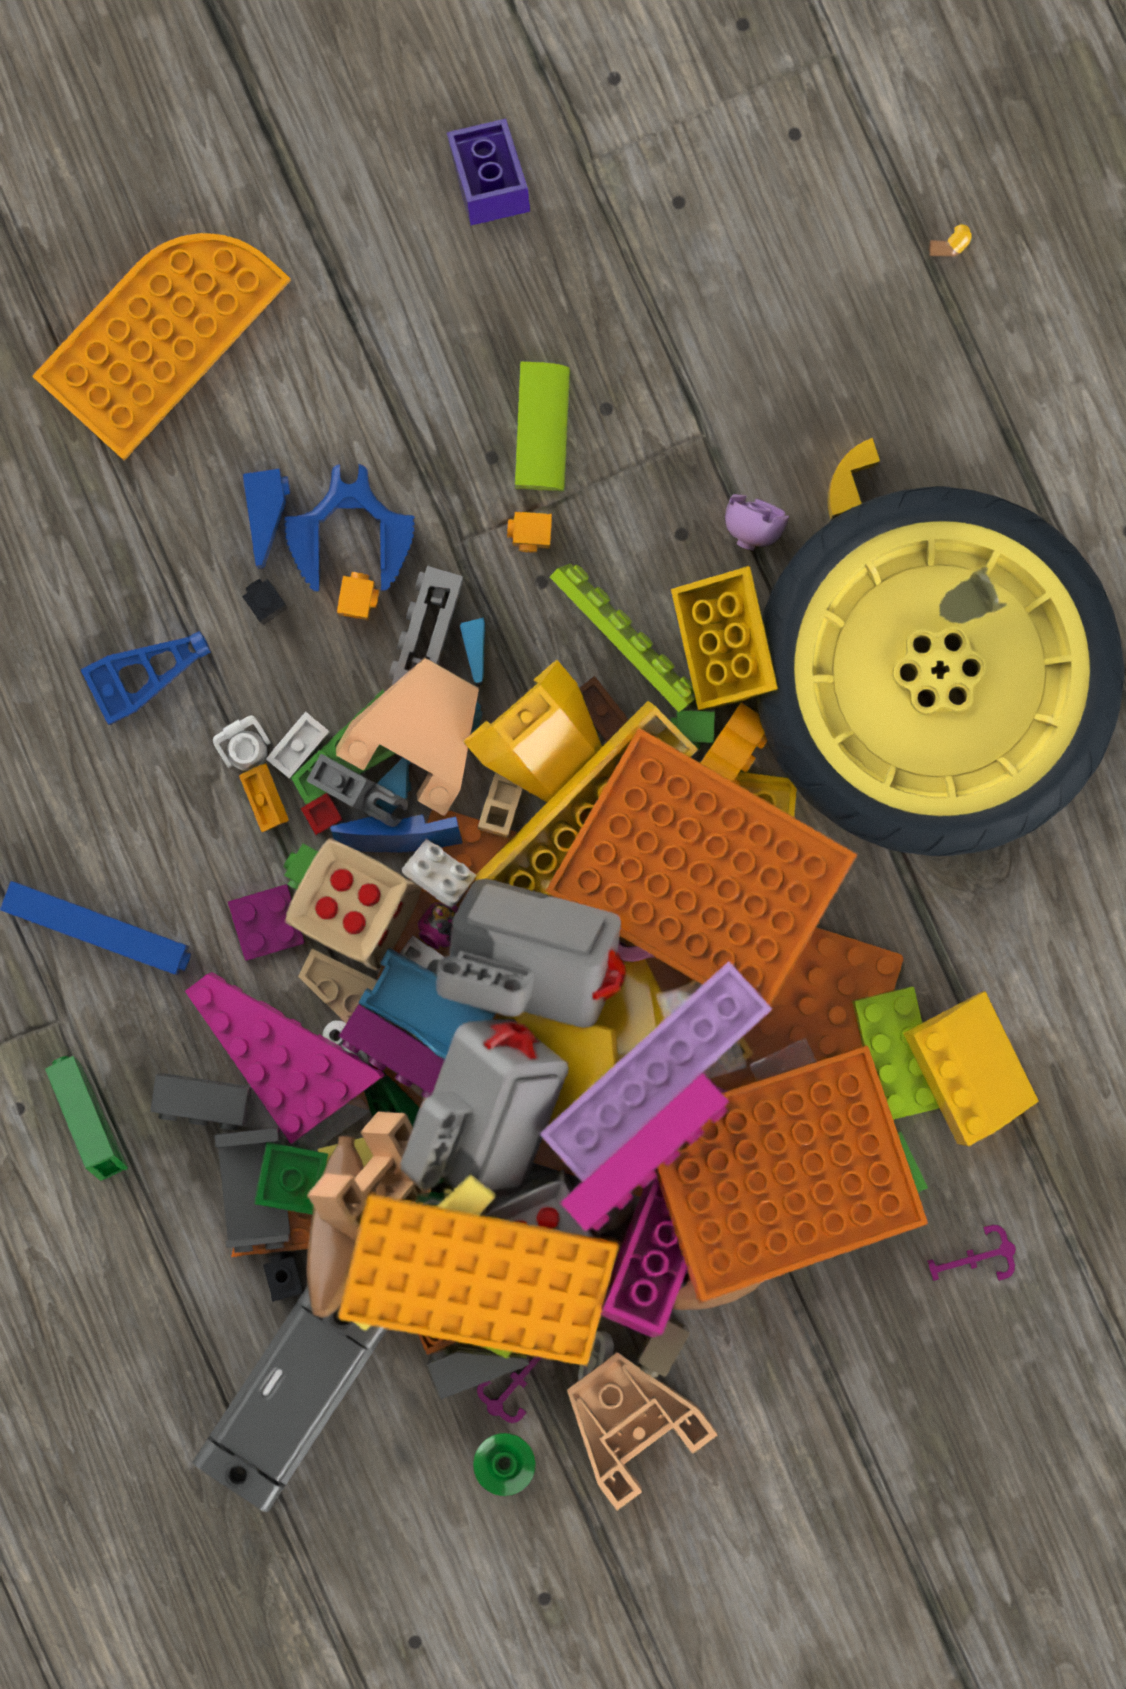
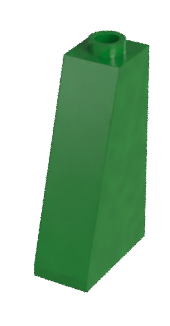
[45,1056,128,1181]

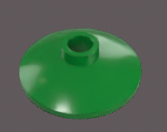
[473,1433,536,1496]

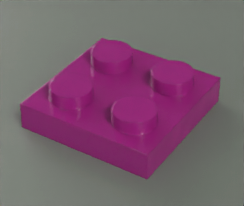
[228,884,305,961]

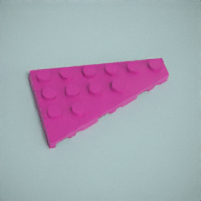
[185,972,385,1144]

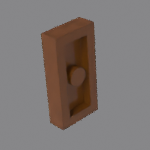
[579,676,629,742]

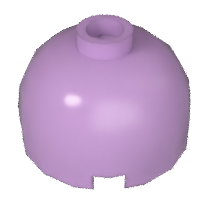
[725,494,789,550]

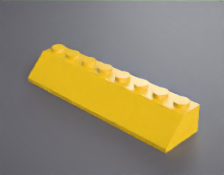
[474,701,698,896]

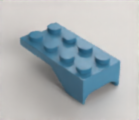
[358,948,496,1059]

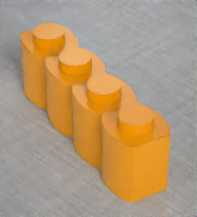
[701,702,768,785]

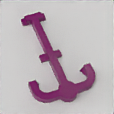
[927,1225,1016,1281]
[477,1356,542,1423]

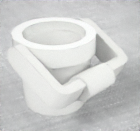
[213,715,271,771]

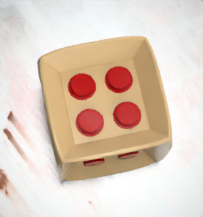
[285,838,422,970]

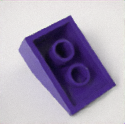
[446,118,530,226]

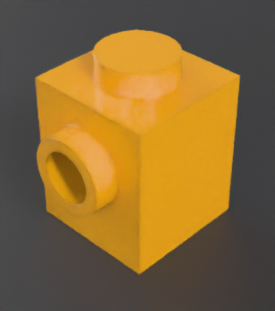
[507,512,552,553]
[337,572,380,621]

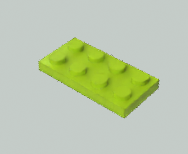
[852,986,939,1120]

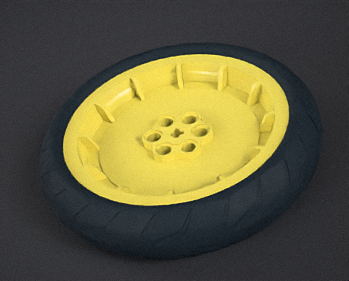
[756,486,1125,856]

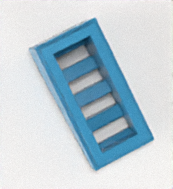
[460,618,485,686]

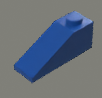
[243,469,290,569]

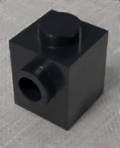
[242,579,288,625]

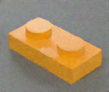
[239,763,289,833]

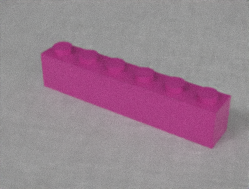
[560,1073,729,1231]

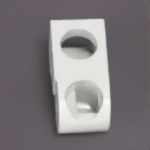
[399,936,445,974]

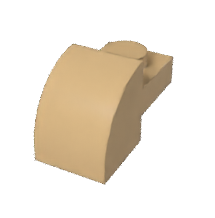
[478,773,523,838]

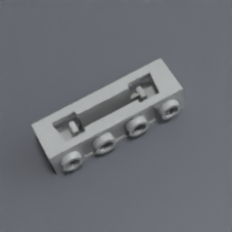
[388,566,464,686]

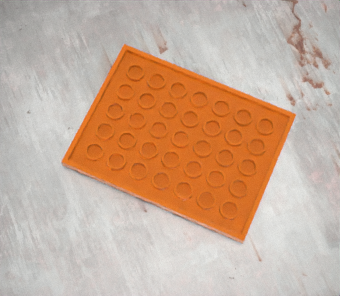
[545,728,858,1019]
[655,1045,928,1303]

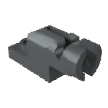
[307,754,408,827]

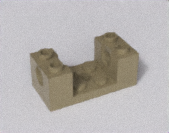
[637,1317,690,1378]

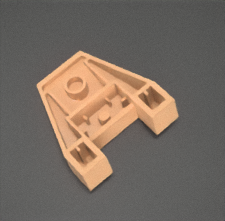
[336,658,479,816]
[308,1112,431,1241]
[567,1352,718,1510]

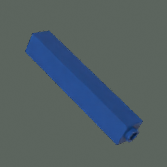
[0,881,191,975]

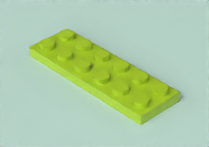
[550,563,695,712]

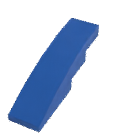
[330,812,463,852]

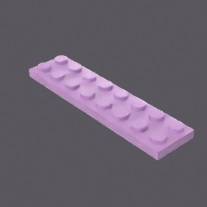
[540,962,772,1181]

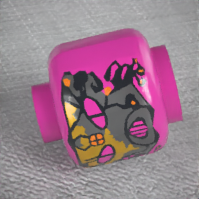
[418,902,459,949]

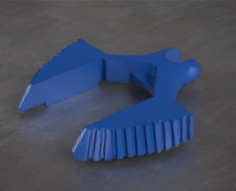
[284,464,415,592]

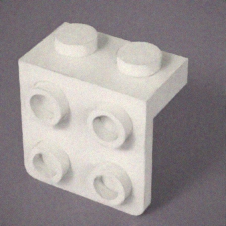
[402,839,477,907]

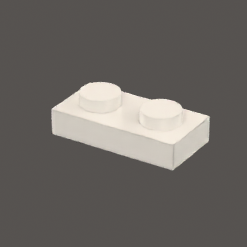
[266,711,330,779]

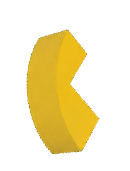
[828,438,880,519]

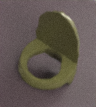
[940,567,1007,624]

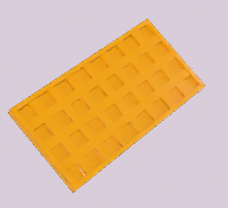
[338,1193,618,1366]

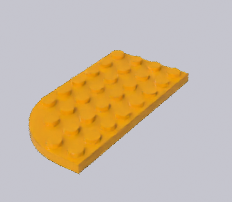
[32,233,291,460]

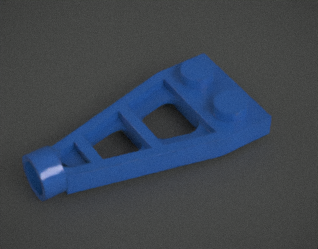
[80,631,211,725]

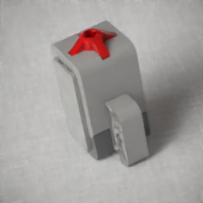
[436,879,626,1028]
[400,1019,568,1197]

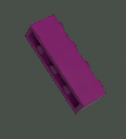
[339,1004,445,1098]

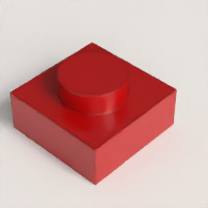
[300,793,343,835]

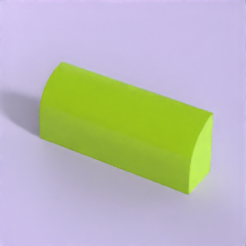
[515,361,570,491]

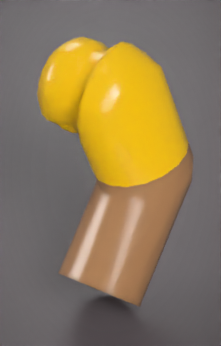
[929,224,972,257]

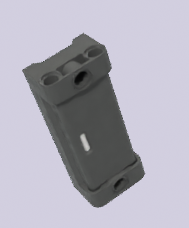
[192,1286,389,1512]

